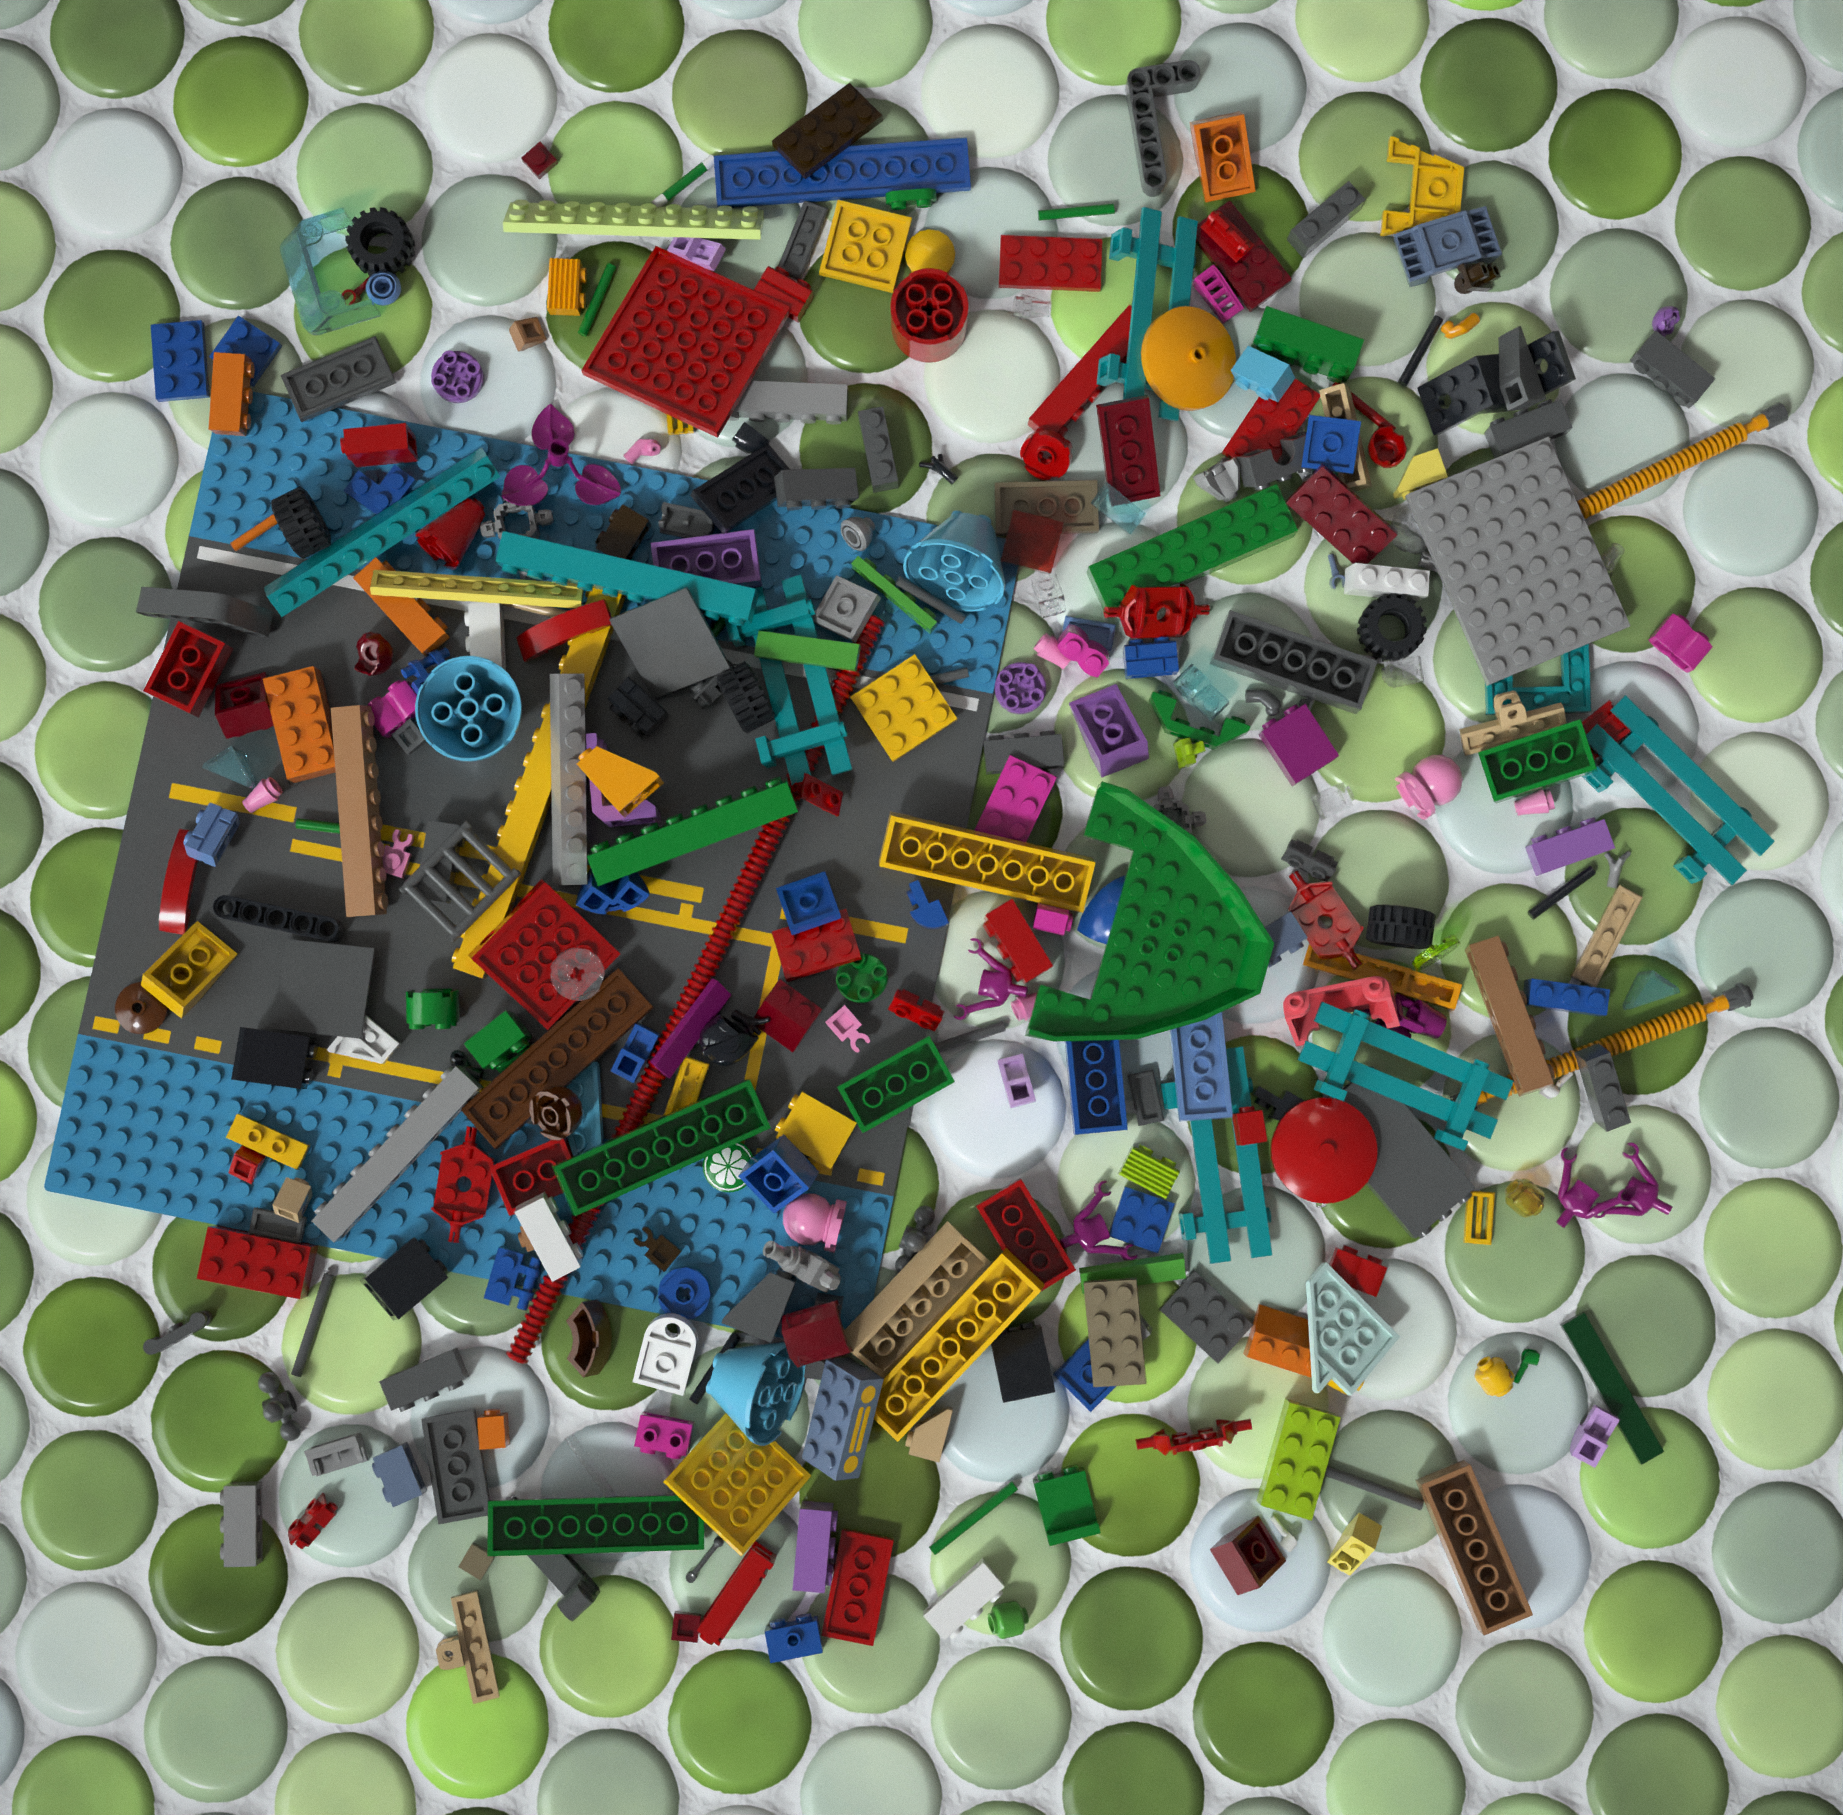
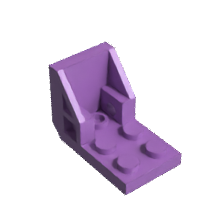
[586,733,661,827]

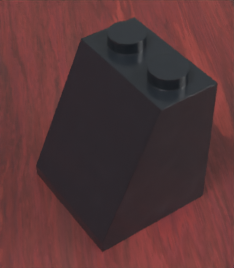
[231,1027,318,1089]
[360,1237,448,1321]
[991,1321,1055,1403]

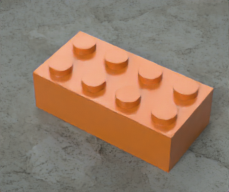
[263,666,336,783]

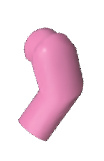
[623,439,661,464]

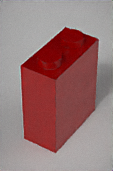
[340,423,418,467]

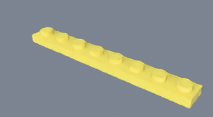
[370,570,584,608]

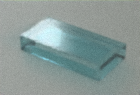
[1090,482,1146,534]

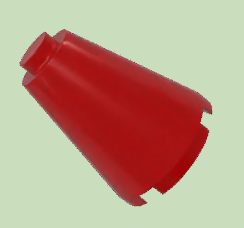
[415,498,486,570]

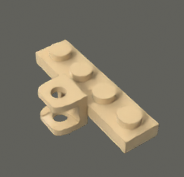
[1459,691,1566,756]
[436,1590,500,1704]

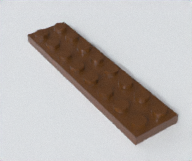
[461,968,654,1149]

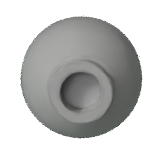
[841,517,875,551]

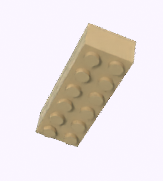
[844,1221,991,1378]

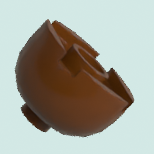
[529,1086,583,1141]

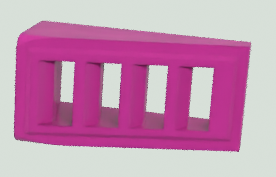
[1192,264,1244,324]

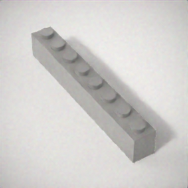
[550,674,587,885]
[312,1066,484,1243]

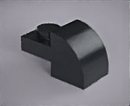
[1251,1086,1304,1121]

